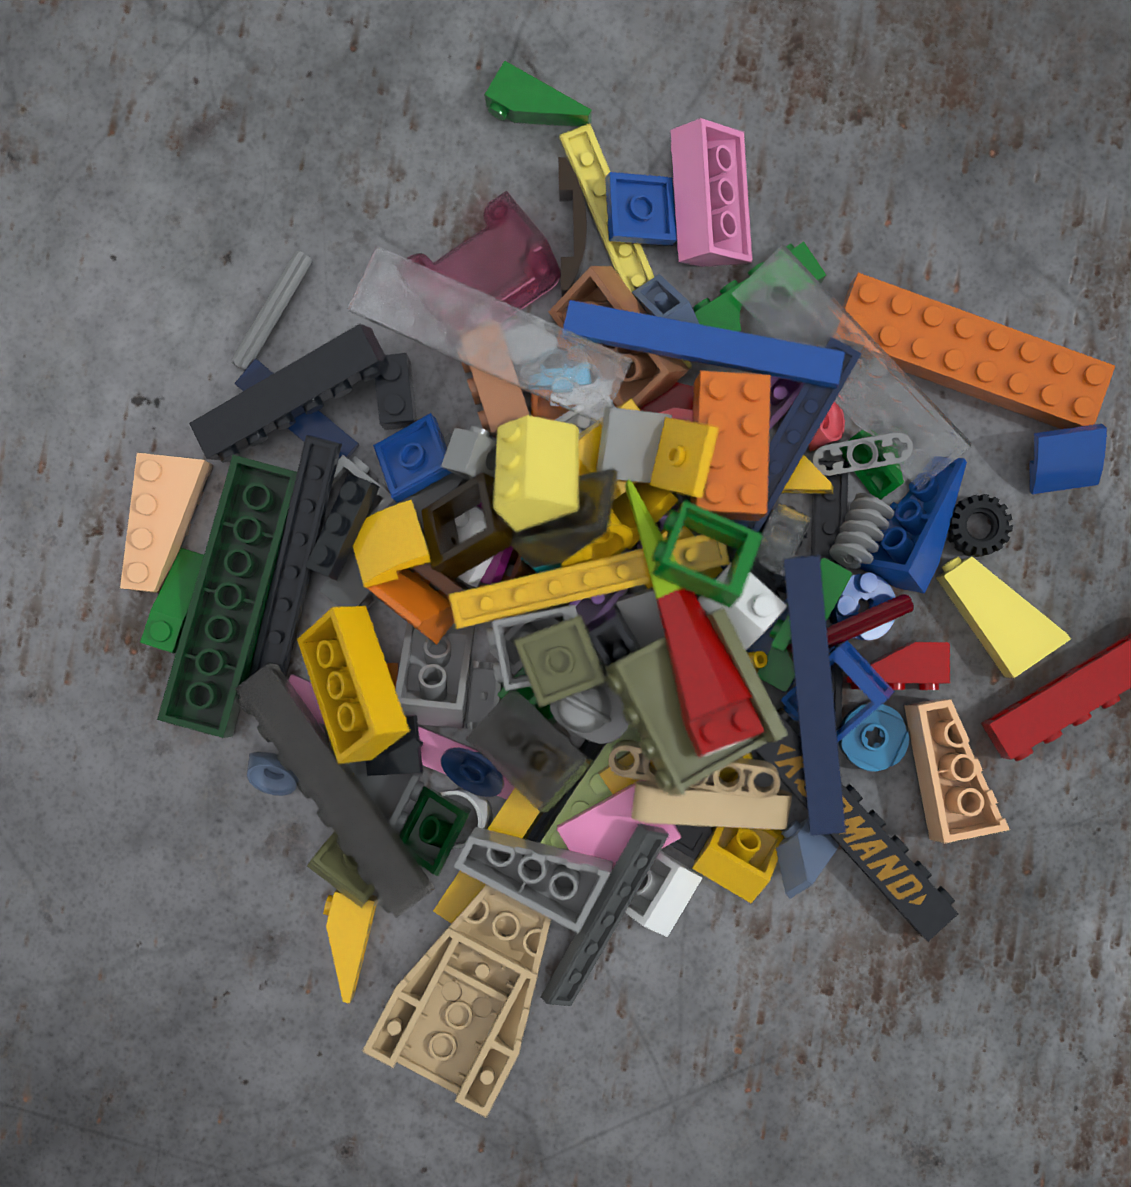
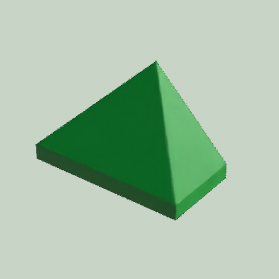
[840,429,904,500]

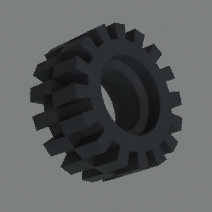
[948,494,1013,557]

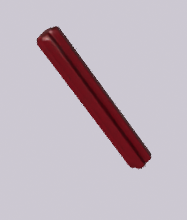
[787,594,914,661]

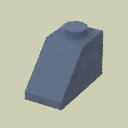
[632,274,699,324]
[776,817,839,899]

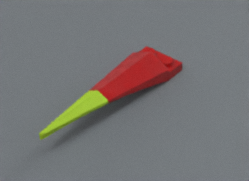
[625,479,765,758]

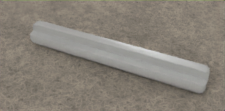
[231,250,312,371]

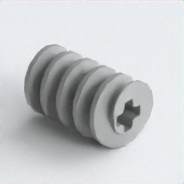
[829,493,894,569]

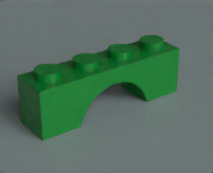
[693,242,826,332]

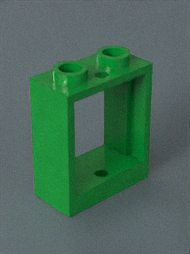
[651,501,763,608]

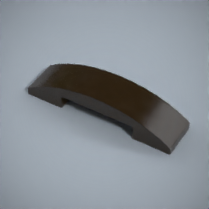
[558,157,587,296]

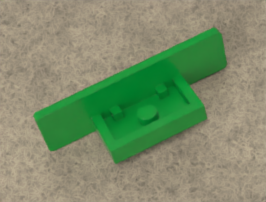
[757,558,852,692]

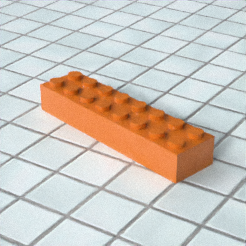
[831,272,1115,429]

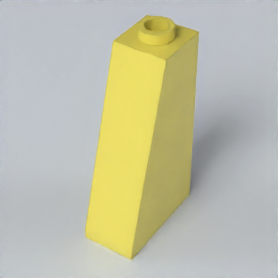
[936,556,1071,678]

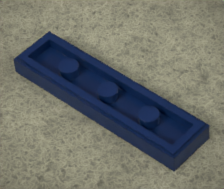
[234,358,359,460]

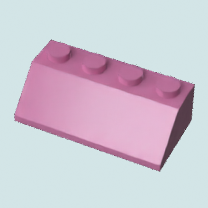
[670,118,752,267]

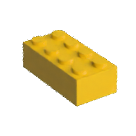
[297,606,409,764]

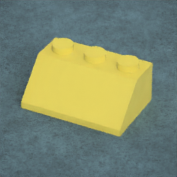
[494,415,579,532]

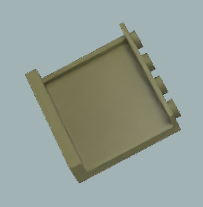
[605,608,788,795]

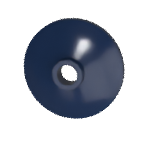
[441,748,504,797]

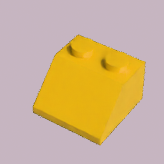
[692,826,784,903]

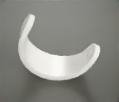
[440,788,493,849]

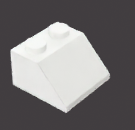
[698,562,787,650]
[625,851,702,937]

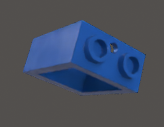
[780,640,895,743]

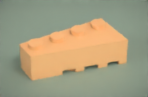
[120,453,214,593]
[904,699,1010,843]

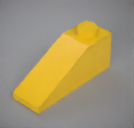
[323,890,379,1004]

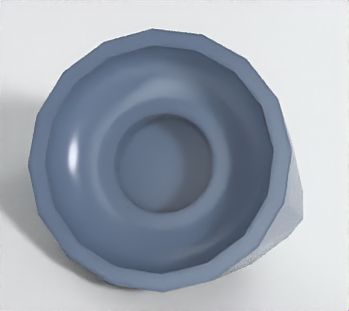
[247,752,309,796]

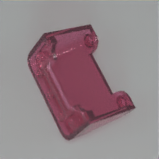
[396,191,561,349]

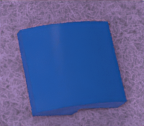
[1029,424,1107,494]

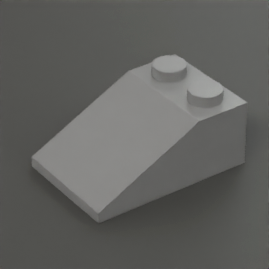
[395,622,475,729]

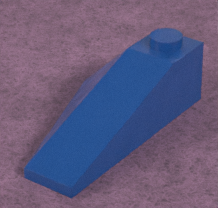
[860,455,967,593]

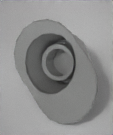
[550,684,629,744]

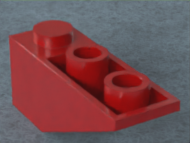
[843,642,950,690]

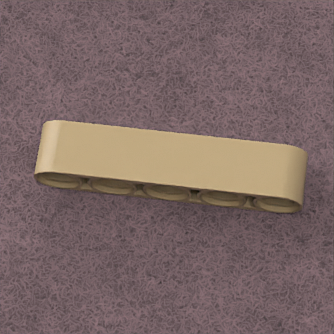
[609,740,780,799]
[631,781,793,830]

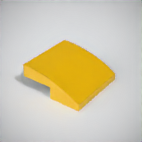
[353,500,430,588]

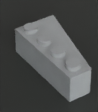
[454,827,613,933]

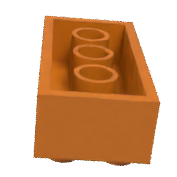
[690,371,771,521]

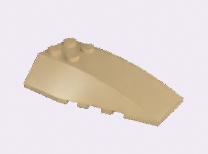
[362,885,551,1117]

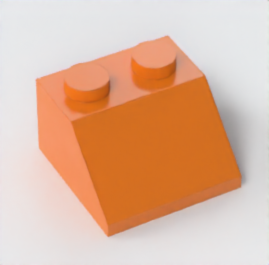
[367,568,455,645]

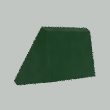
[394,786,471,876]

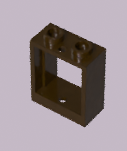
[421,472,518,579]

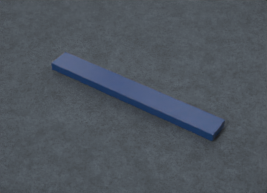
[562,300,845,389]

